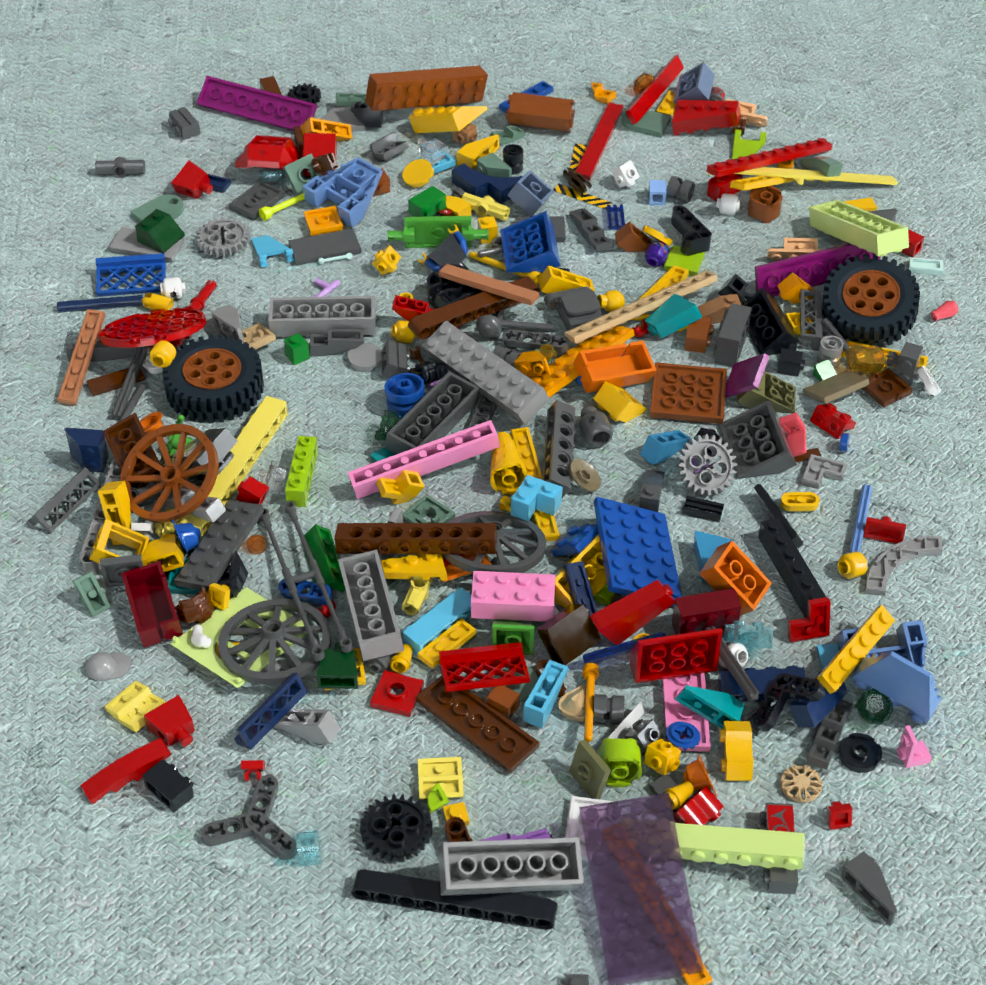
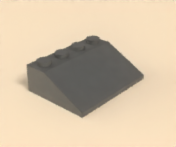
[719,400,797,479]

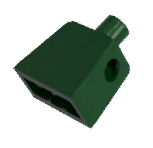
[317,642,358,689]

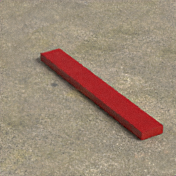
[626,55,684,125]
[575,102,623,181]

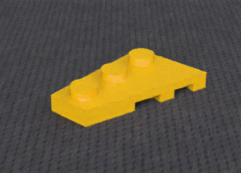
[381,554,448,580]

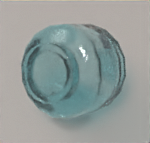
[259,167,283,185]

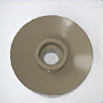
[569,459,601,492]

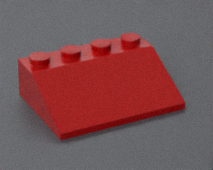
[629,628,723,683]

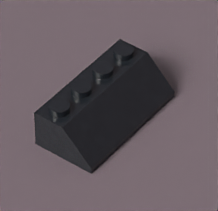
[743,288,799,356]

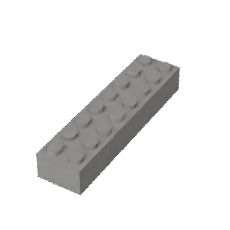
[422,321,550,425]

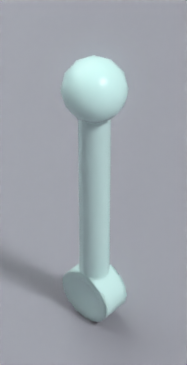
[318,253,353,264]

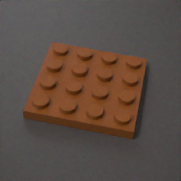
[650,362,727,424]

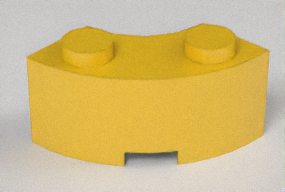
[719,721,754,781]

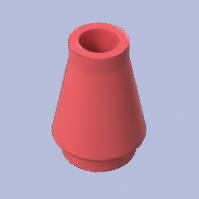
[931,300,958,321]

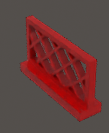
[439,642,530,692]

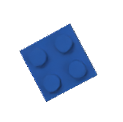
[550,524,599,556]

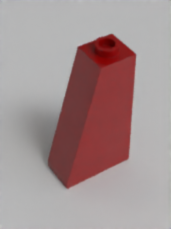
[590,580,675,646]

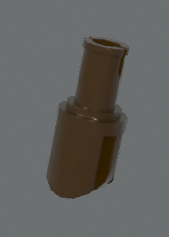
[563,167,592,195]

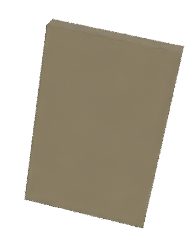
[803,370,869,404]

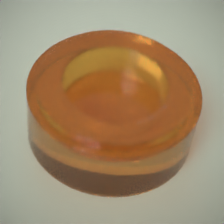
[247,535,267,554]

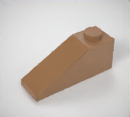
[697,294,741,324]

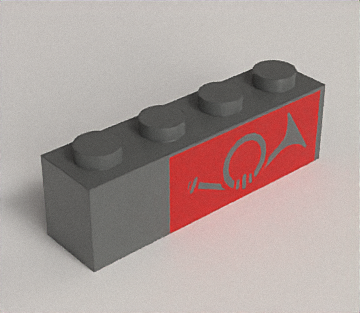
[760,803,798,894]

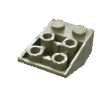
[737,371,796,414]

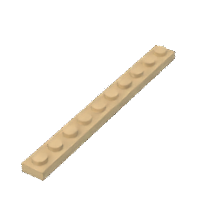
[564,270,718,344]

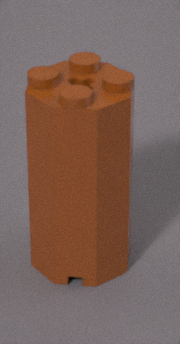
[505,92,575,133]

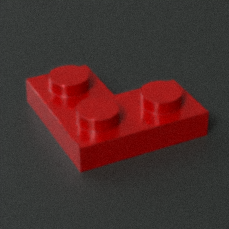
[788,597,831,642]

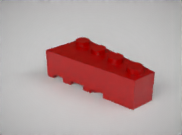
[672,100,741,136]

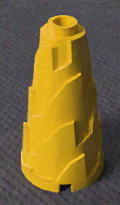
[490,432,528,495]

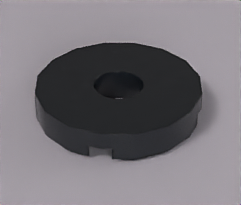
[838,733,882,773]

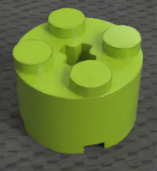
[597,738,642,788]

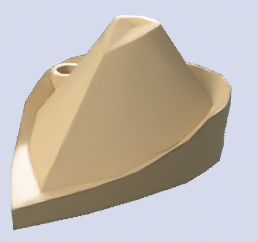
[558,683,586,722]

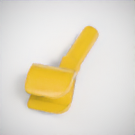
[499,496,511,513]

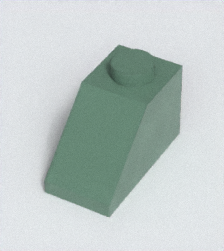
[476,153,512,178]

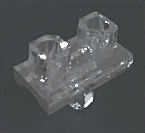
[253,460,286,498]

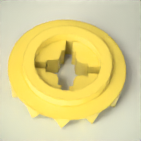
[155,508,180,538]

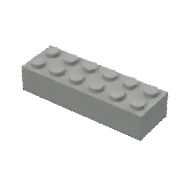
[268,296,376,337]
[338,550,404,661]
[438,837,584,896]

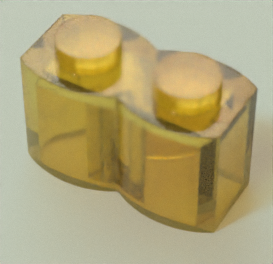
[845,344,887,374]

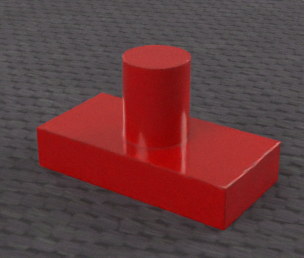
[863,516,906,543]

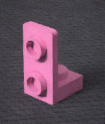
[897,725,932,768]

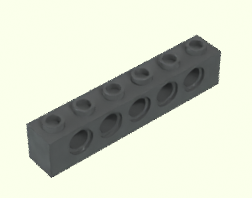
[542,399,577,498]

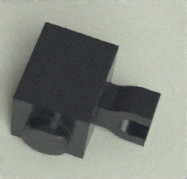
[718,273,752,305]
[777,343,805,377]

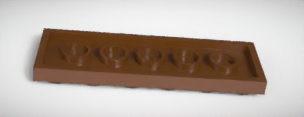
[416,675,540,774]

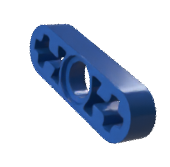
[278,579,333,605]

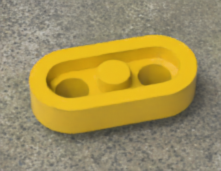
[780,492,820,511]

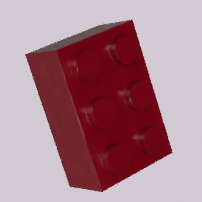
[672,588,741,635]

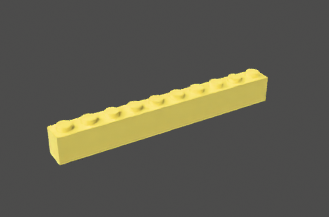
[179,396,288,541]

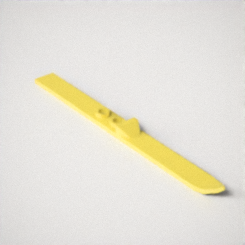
[708,167,898,185]

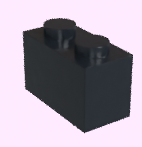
[143,759,194,813]

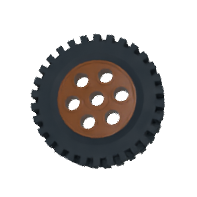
[822,255,920,347]
[162,335,264,423]

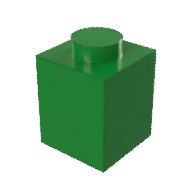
[284,333,310,365]

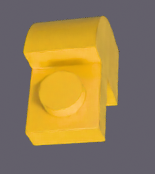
[376,470,424,504]

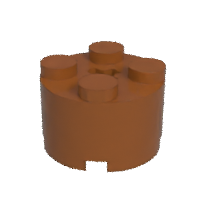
[748,186,783,223]

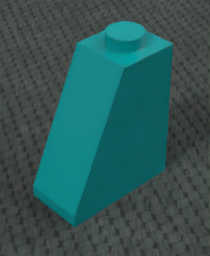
[645,293,702,338]

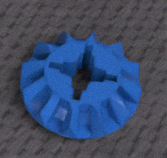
[666,721,701,751]

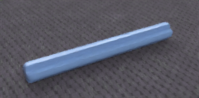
[849,484,872,553]

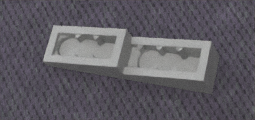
[157,488,226,523]

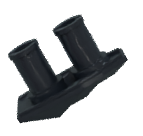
[217,551,248,597]

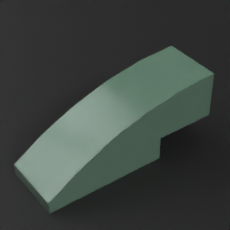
[800,157,843,177]

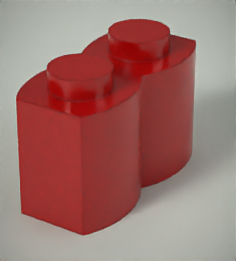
[671,786,724,825]

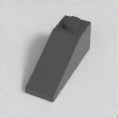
[639,470,665,512]
[841,851,897,926]

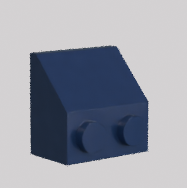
[65,428,109,473]

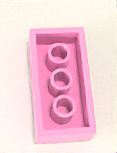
[471,571,555,622]

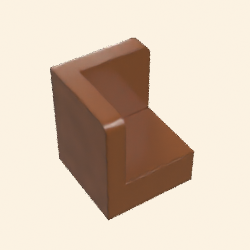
[487,686,520,719]

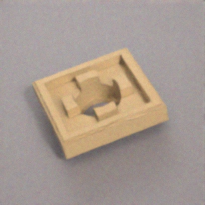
[233,323,276,349]

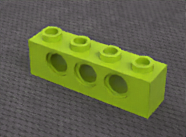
[285,436,318,507]

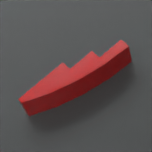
[80,738,172,804]

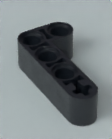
[671,205,712,255]

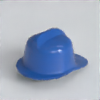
[172,519,201,555]

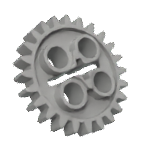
[196,217,251,257]
[676,434,737,497]

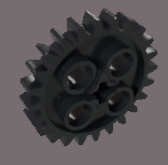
[360,794,433,862]

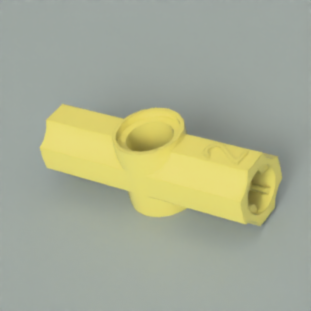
[462,192,510,221]
[402,576,434,616]

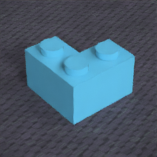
[510,475,563,521]

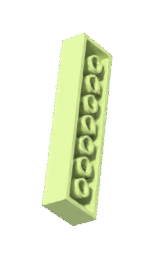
[809,200,909,256]

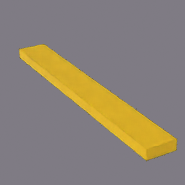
[510,427,560,542]

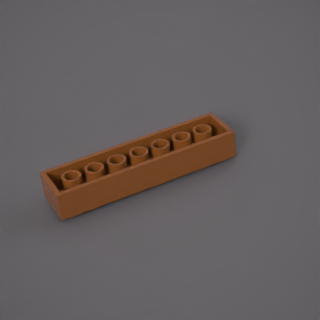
[365,65,488,111]

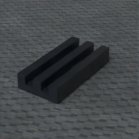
[682,496,724,522]

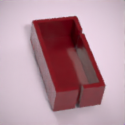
[121,561,183,648]

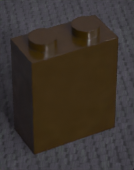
[536,604,601,666]

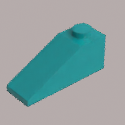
[674,685,745,729]

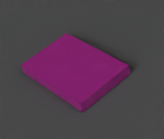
[725,353,769,398]

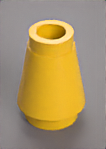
[390,644,413,674]
[662,781,695,810]

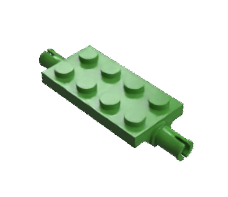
[388,216,488,248]

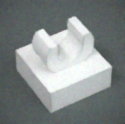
[131,523,155,543]

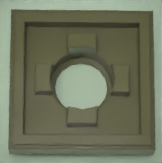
[569,739,611,799]

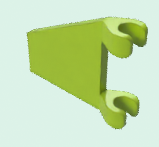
[732,130,767,160]

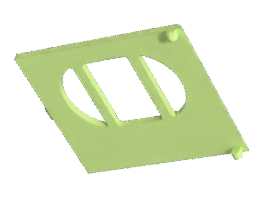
[171,587,307,688]

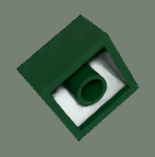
[135,209,185,253]

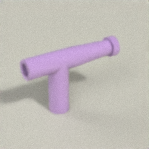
[313,278,340,297]

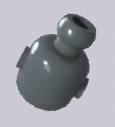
[579,405,613,447]

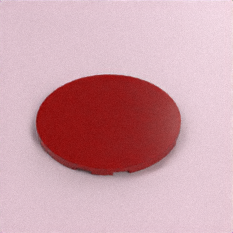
[99,308,206,348]

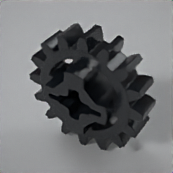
[288,83,321,105]
[408,361,447,384]

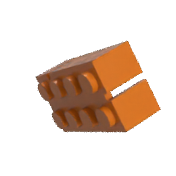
[573,341,657,393]

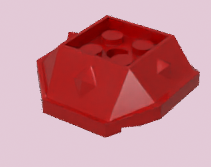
[235,135,303,171]

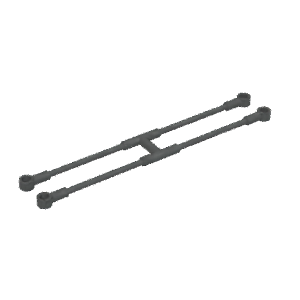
[259,501,353,661]

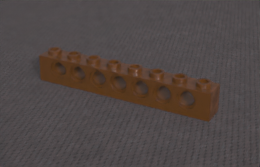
[334,523,497,554]

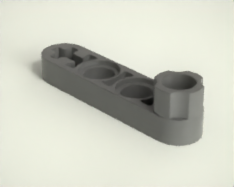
[502,329,570,358]

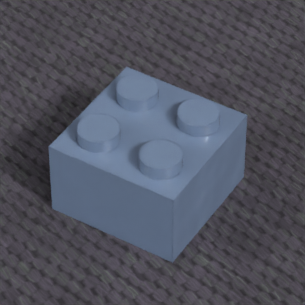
[507,170,554,216]

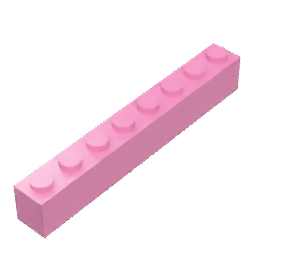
[348,420,500,499]

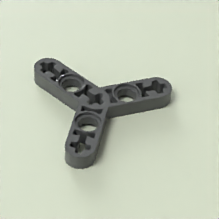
[201,775,297,860]

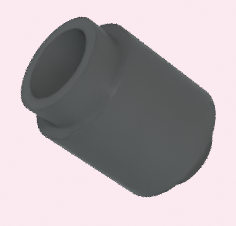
[368,653,395,673]

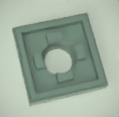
[283,153,322,196]
[402,494,455,523]

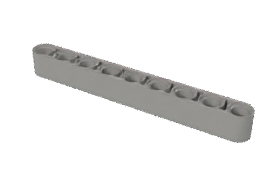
[80,457,121,575]

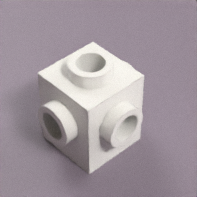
[611,160,640,188]

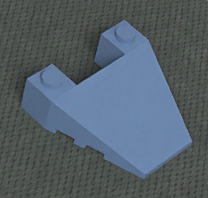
[302,157,383,228]
[836,620,927,709]
[851,651,942,725]

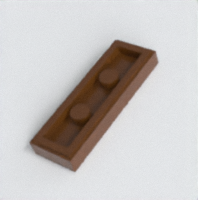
[87,368,145,396]

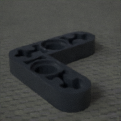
[753,673,826,732]

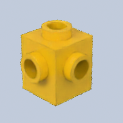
[372,245,401,275]
[644,738,681,776]

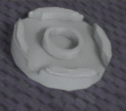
[348,343,382,371]

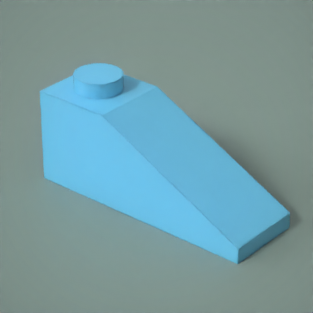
[523,660,569,728]

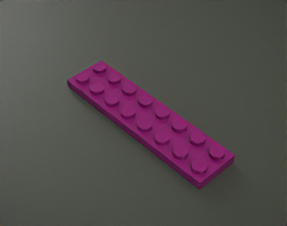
[196,76,318,131]
[755,243,880,297]

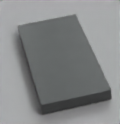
[288,228,361,265]

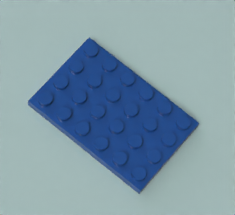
[593,497,682,607]

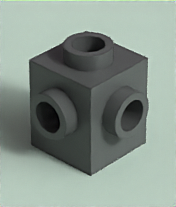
[624,719,664,753]

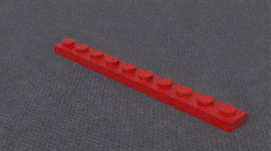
[706,138,833,178]

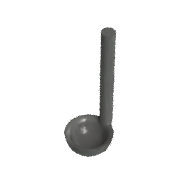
[476,310,504,338]

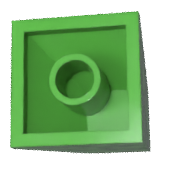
[492,621,534,655]

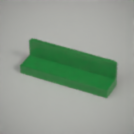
[303,524,346,596]

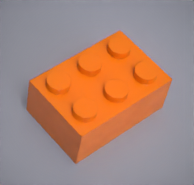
[699,541,772,616]

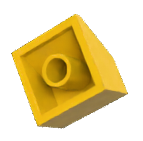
[593,381,647,423]

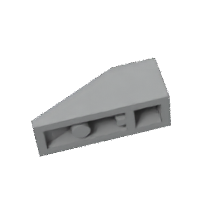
[211,305,244,344]
[274,709,341,744]

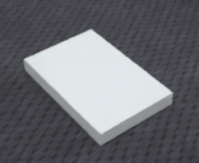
[565,796,615,863]

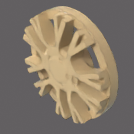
[780,765,822,803]

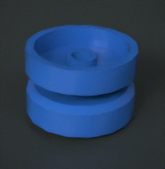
[384,373,425,418]

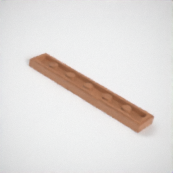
[439,264,539,305]
[57,309,106,406]

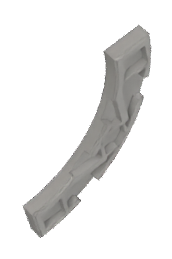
[864,536,943,596]

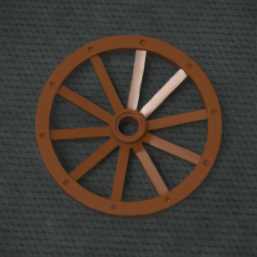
[120,424,219,523]

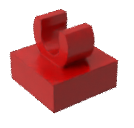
[241,760,266,781]
[827,801,853,830]

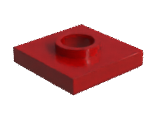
[370,670,424,717]

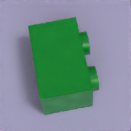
[408,186,446,217]

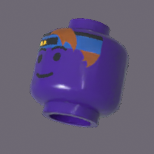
[645,241,669,267]

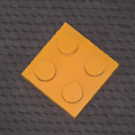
[303,206,343,236]

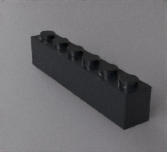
[758,517,826,618]

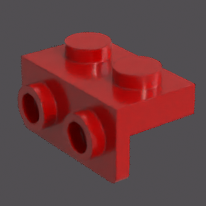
[810,403,856,439]

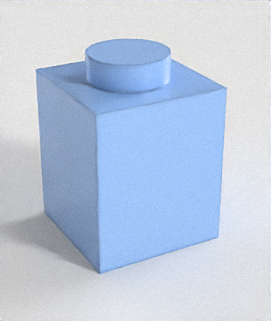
[649,180,666,205]

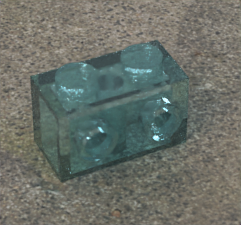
[724,620,773,649]

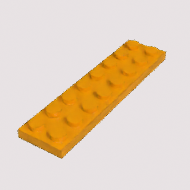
[530,325,634,398]

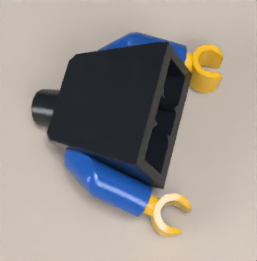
[418,224,469,272]

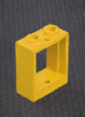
[89,519,149,564]

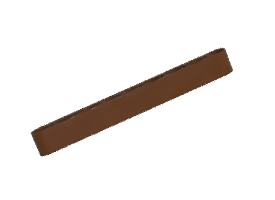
[408,276,540,340]

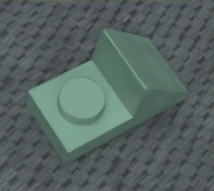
[72,571,111,617]

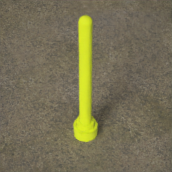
[259,193,305,221]

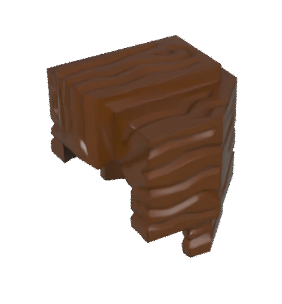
[175,586,214,624]

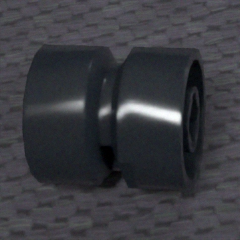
[503,144,524,175]

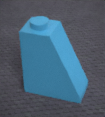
[693,531,734,584]

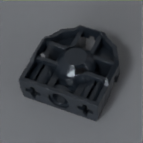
[426,265,485,309]

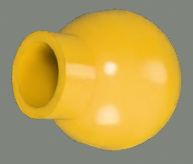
[597,290,625,313]

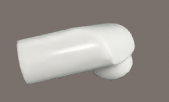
[191,625,212,649]

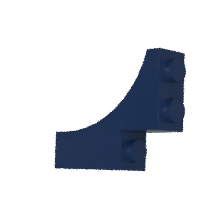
[452,163,523,204]

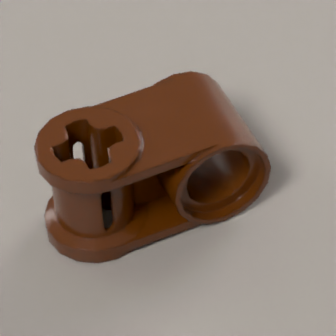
[445,817,473,842]

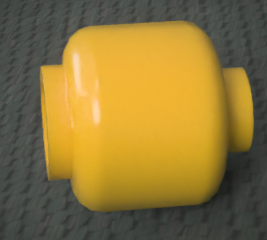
[391,320,417,344]
[149,341,176,368]
[837,551,867,579]

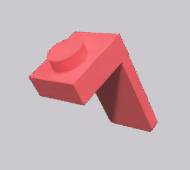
[779,412,807,457]

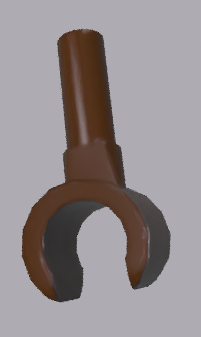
[409,346,424,363]

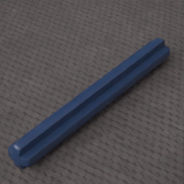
[57,295,144,312]

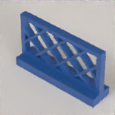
[96,253,166,297]

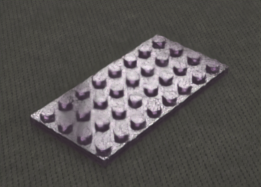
[579,793,704,985]

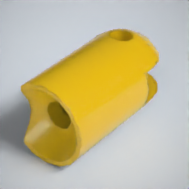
[142,293,174,311]

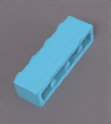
[402,587,472,656]

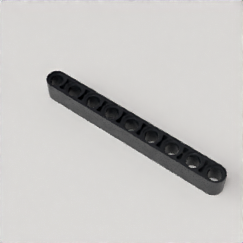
[351,869,558,930]

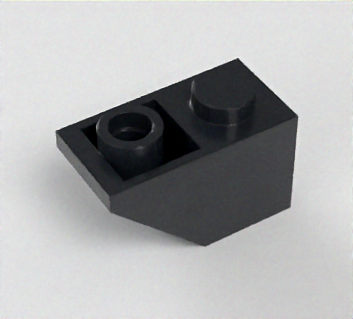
[350,102,383,128]

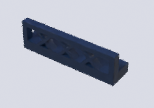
[234,673,308,750]

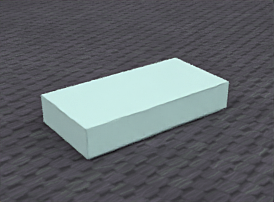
[908,257,943,276]

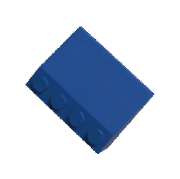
[500,211,561,273]

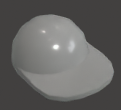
[86,652,131,681]

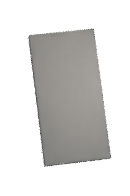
[109,227,184,263]

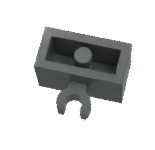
[886,342,923,386]

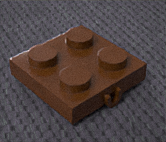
[862,368,912,407]

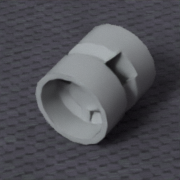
[817,335,844,369]

